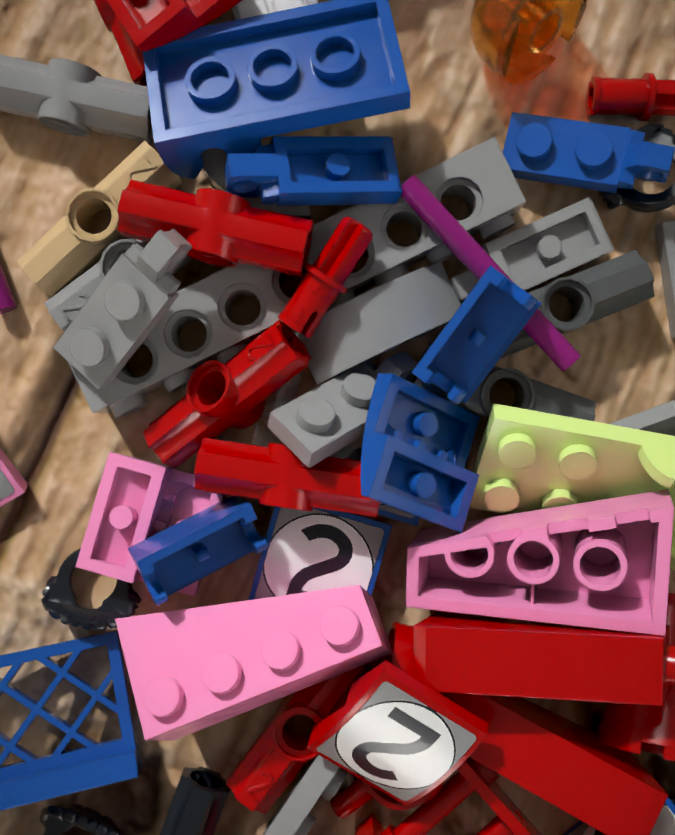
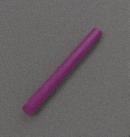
[401,174,581,372]

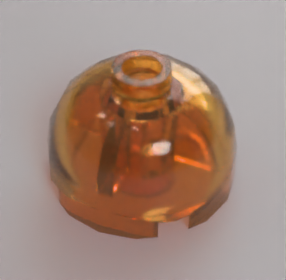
[470,0,588,86]

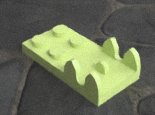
[469,403,675,571]

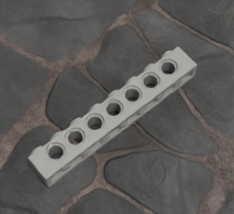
[68,137,526,419]

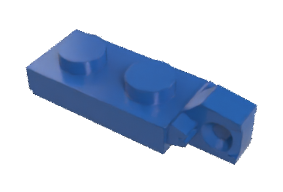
[503,112,675,193]
[224,136,402,206]

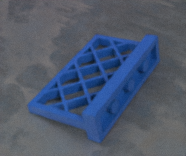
[0,630,142,811]

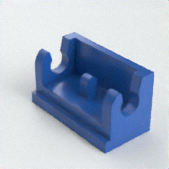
[412,265,542,404]
[128,496,268,606]

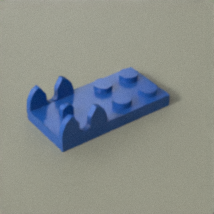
[143,0,410,179]

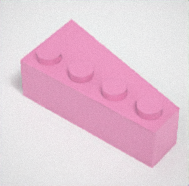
[406,489,674,636]
[115,585,393,741]

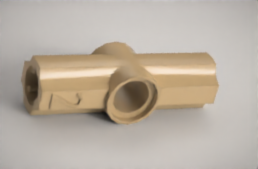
[16,141,182,298]

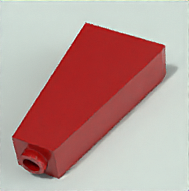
[413,611,675,706]
[438,692,668,835]

